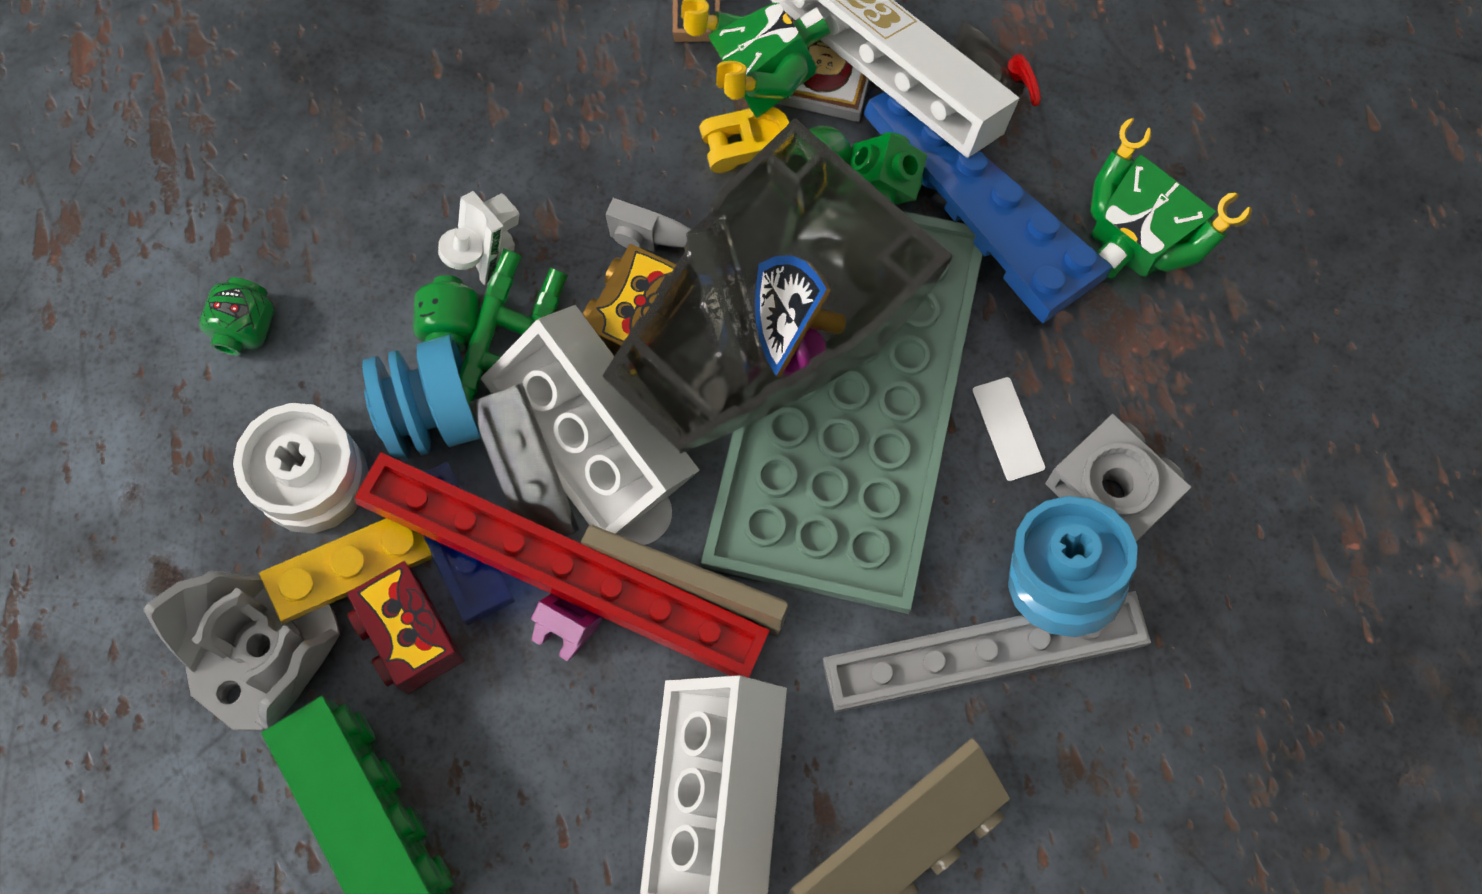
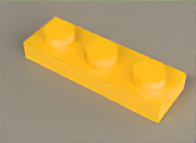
[259,518,433,625]

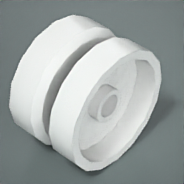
[233,403,369,534]

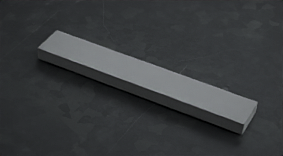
[822,591,1151,713]

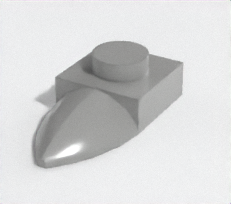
[605,198,707,252]

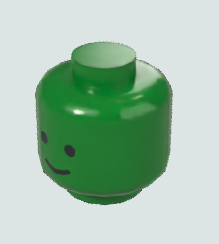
[413,275,480,352]

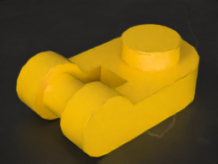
[699,107,789,173]

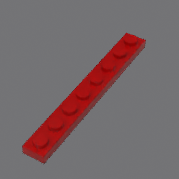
[354,452,770,678]

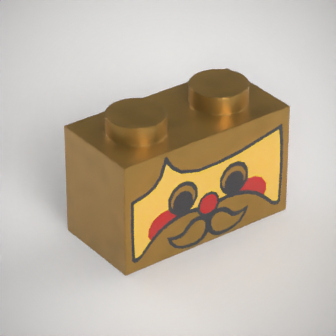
[583,244,686,371]

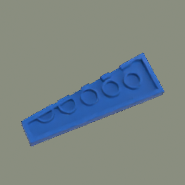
[864,92,1113,323]

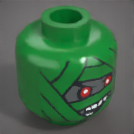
[198,277,275,356]

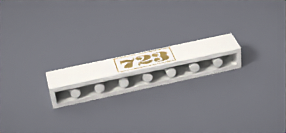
[771,0,1019,158]

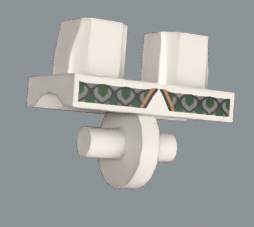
[438,191,519,286]

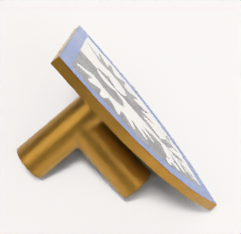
[755,255,846,377]

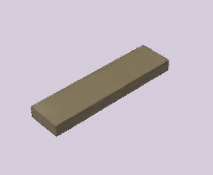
[581,525,788,637]

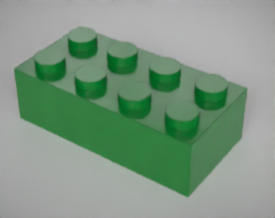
[261,696,455,894]

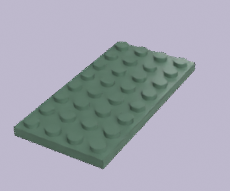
[701,189,982,614]

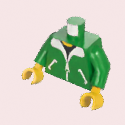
[681,0,831,118]
[1090,118,1252,278]

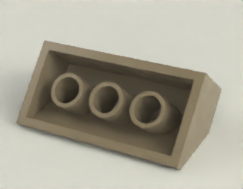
[789,738,1010,894]

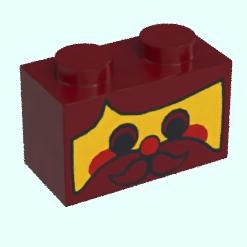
[347,560,465,694]

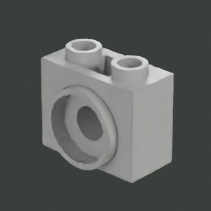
[1045,414,1191,542]

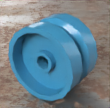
[1008,496,1137,637]

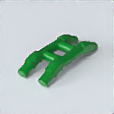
[458,248,568,437]

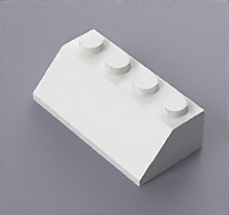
[481,305,700,534]
[640,676,787,894]

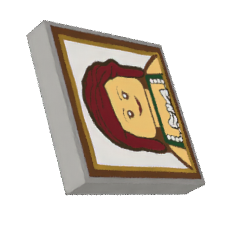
[777,16,870,122]

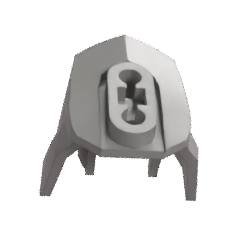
[144,570,340,731]

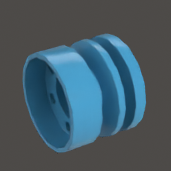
[362,334,483,462]

